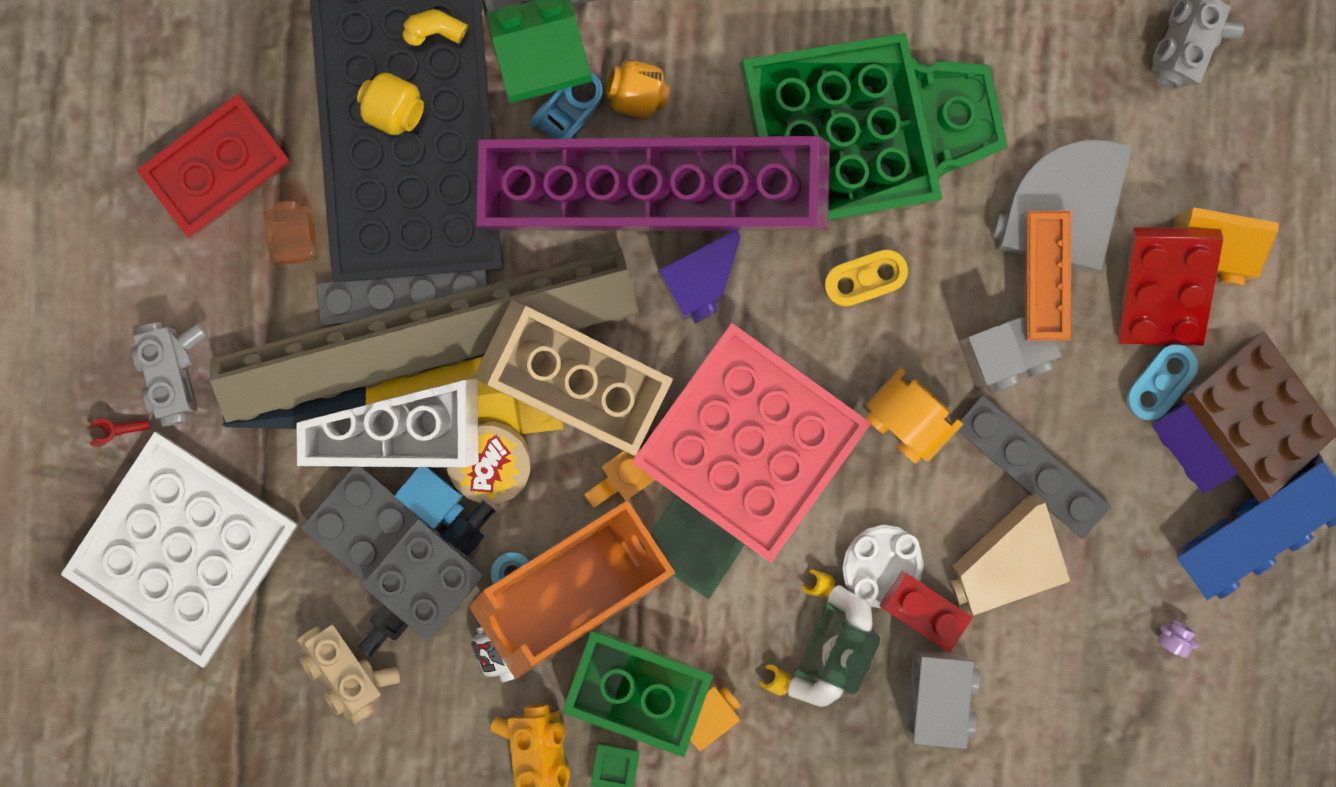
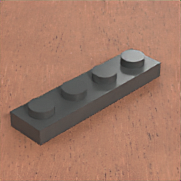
[316,270,488,326]
[958,395,1111,539]

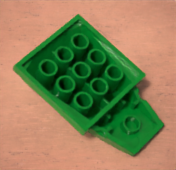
[739,33,1008,222]

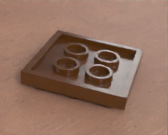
[1182,331,1336,503]

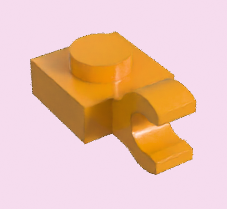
[584,448,655,508]

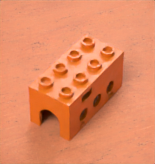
[469,500,675,680]

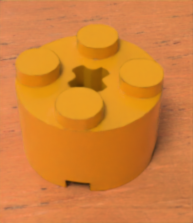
[865,366,964,464]

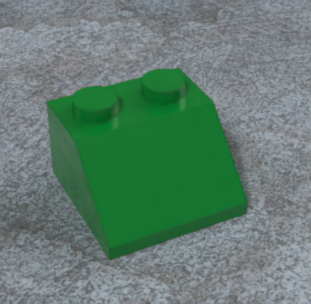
[486,0,593,103]

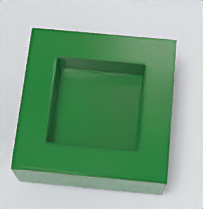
[590,742,640,787]

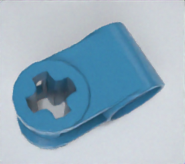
[529,73,604,139]

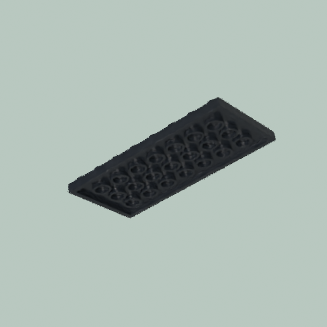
[310,0,503,283]

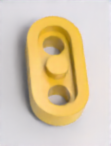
[824,250,908,307]

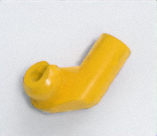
[402,9,468,46]

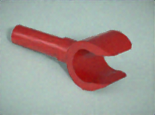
[86,418,150,447]

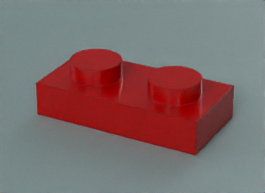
[879,570,973,653]

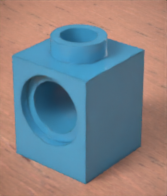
[395,467,464,529]

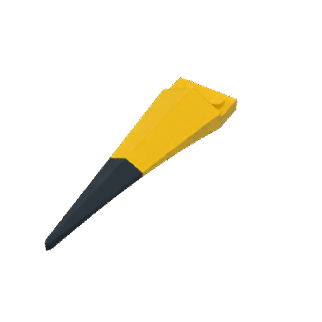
[222,356,566,434]

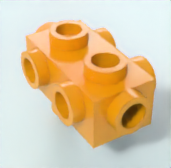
[490,704,571,787]

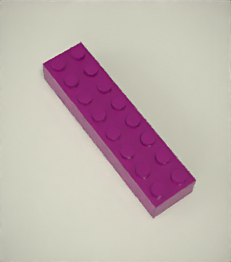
[476,136,830,231]

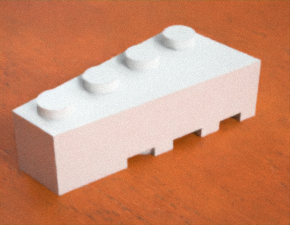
[297,378,479,467]

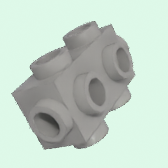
[1150,0,1244,90]
[131,322,208,427]

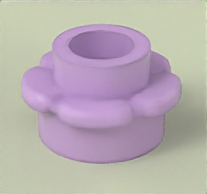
[1157,620,1199,658]

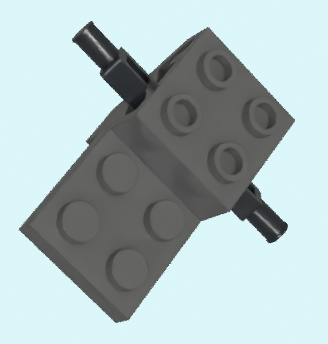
[301,466,496,657]

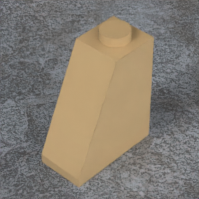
[950,493,1071,616]

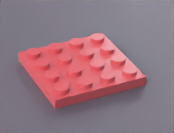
[631,323,871,563]

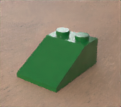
[562,628,713,757]

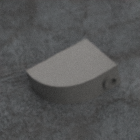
[992,140,1132,274]

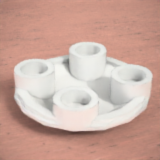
[842,525,924,608]

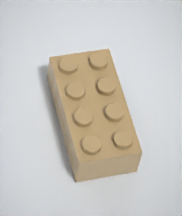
[474,300,673,456]

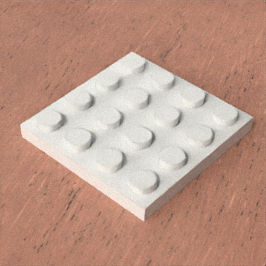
[61,432,299,668]

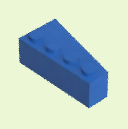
[1177,452,1336,601]

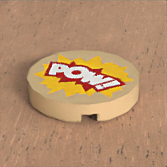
[447,421,532,504]

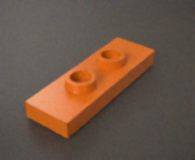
[1025,210,1071,341]

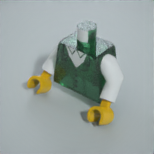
[759,569,880,707]

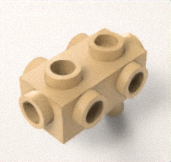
[297,624,400,725]

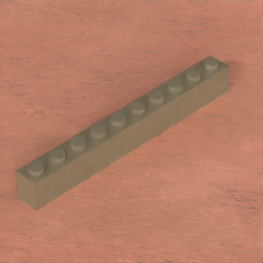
[210,249,639,423]

